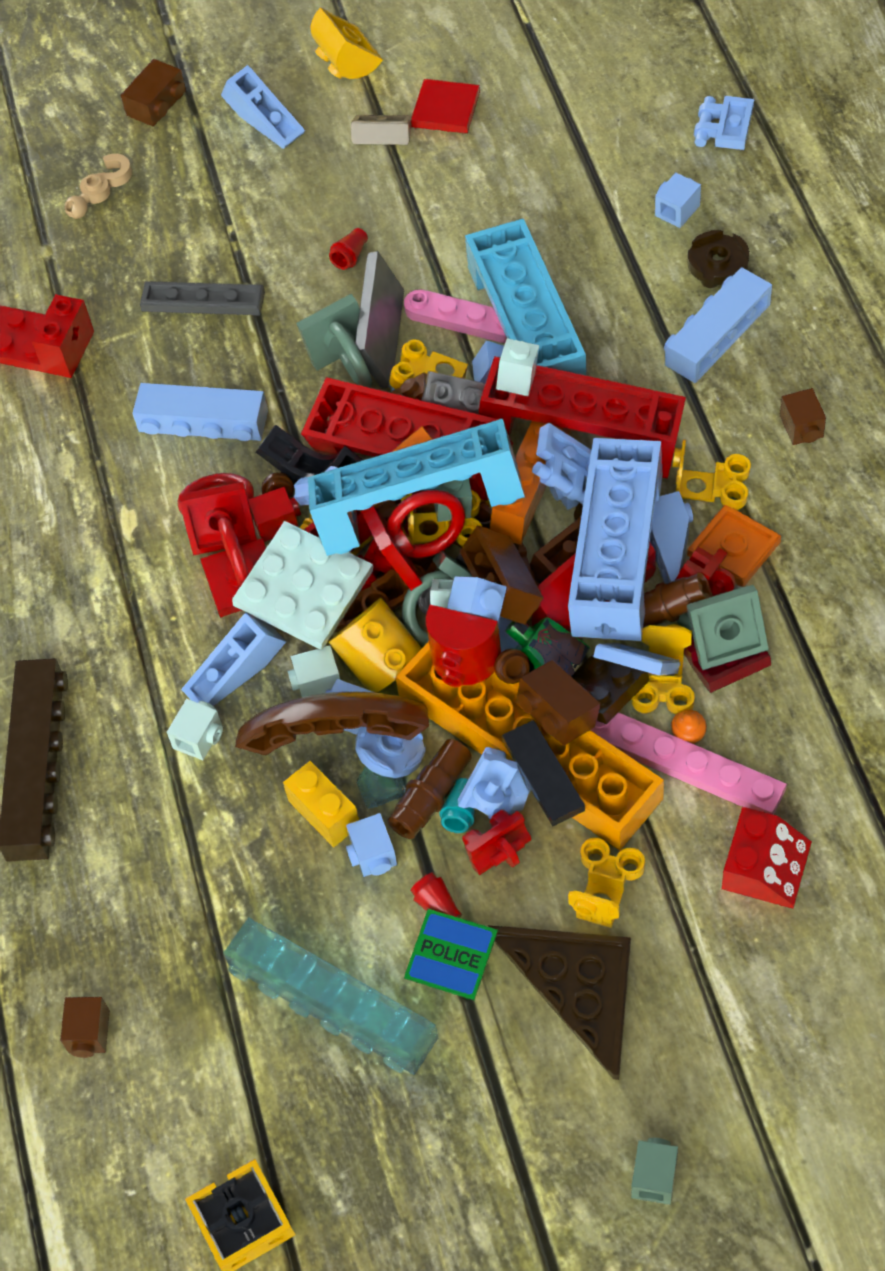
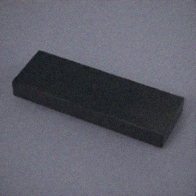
[502,720,585,827]

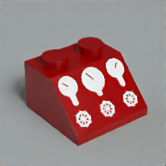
[722,806,812,909]

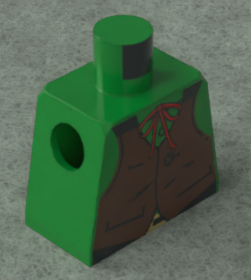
[505,617,590,677]

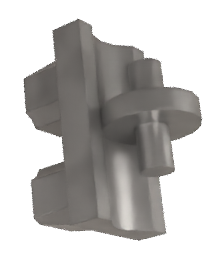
[422,371,485,414]

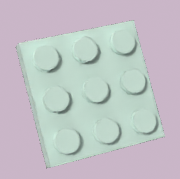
[232,521,373,650]

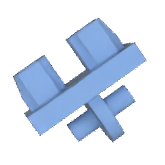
[458,747,517,816]

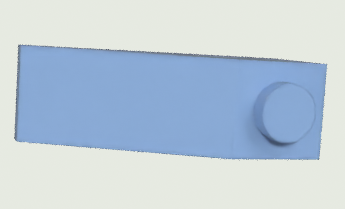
[221,65,305,149]
[650,491,693,584]
[181,613,286,706]

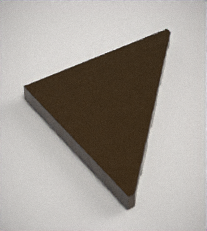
[488,925,631,1080]

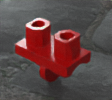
[675,546,736,596]
[462,809,532,876]

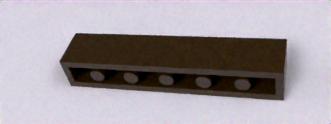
[0,658,68,861]

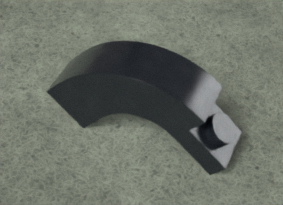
[255,425,364,485]

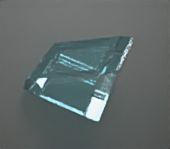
[357,766,406,808]

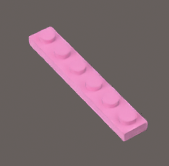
[591,712,787,815]

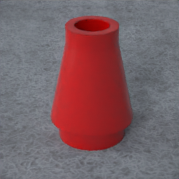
[329,228,368,270]
[410,872,462,918]

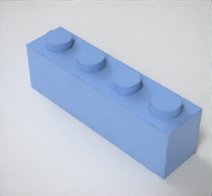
[664,267,772,383]
[132,383,268,441]

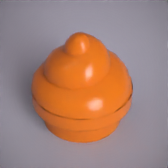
[671,710,707,744]

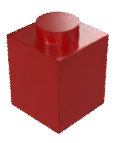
[248,487,301,542]

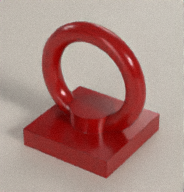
[177,473,257,556]
[361,490,465,591]
[200,517,266,618]

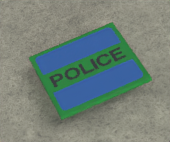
[404,909,498,1001]

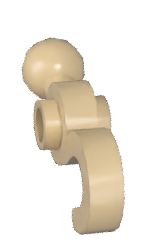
[64,154,132,219]

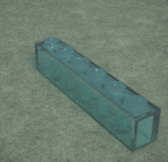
[223,917,439,1075]

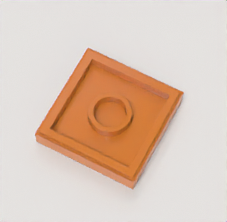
[687,505,781,587]

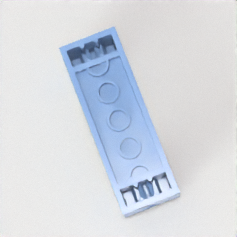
[568,438,663,641]

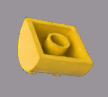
[310,7,383,79]
[328,598,422,693]

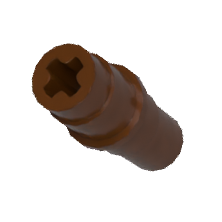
[643,573,712,628]
[388,739,472,839]

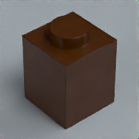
[780,388,826,445]
[60,997,110,1058]

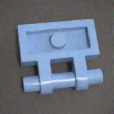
[694,96,754,150]
[532,423,591,504]

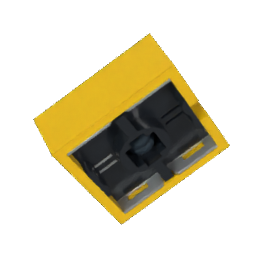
[185,1159,295,1271]

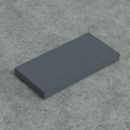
[355,251,404,389]

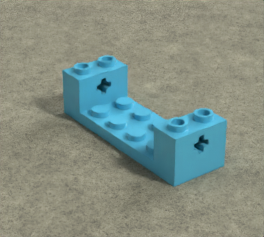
[465,218,587,376]
[308,419,525,556]

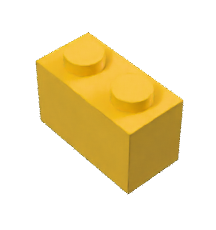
[283,761,359,848]

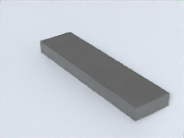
[140,281,265,315]

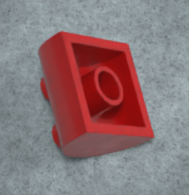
[426,604,501,687]

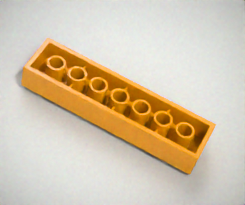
[395,641,664,851]

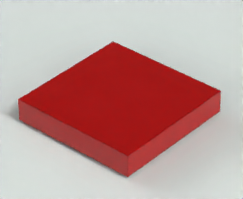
[411,79,480,134]

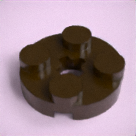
[687,230,749,288]

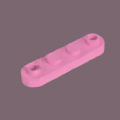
[404,290,507,343]

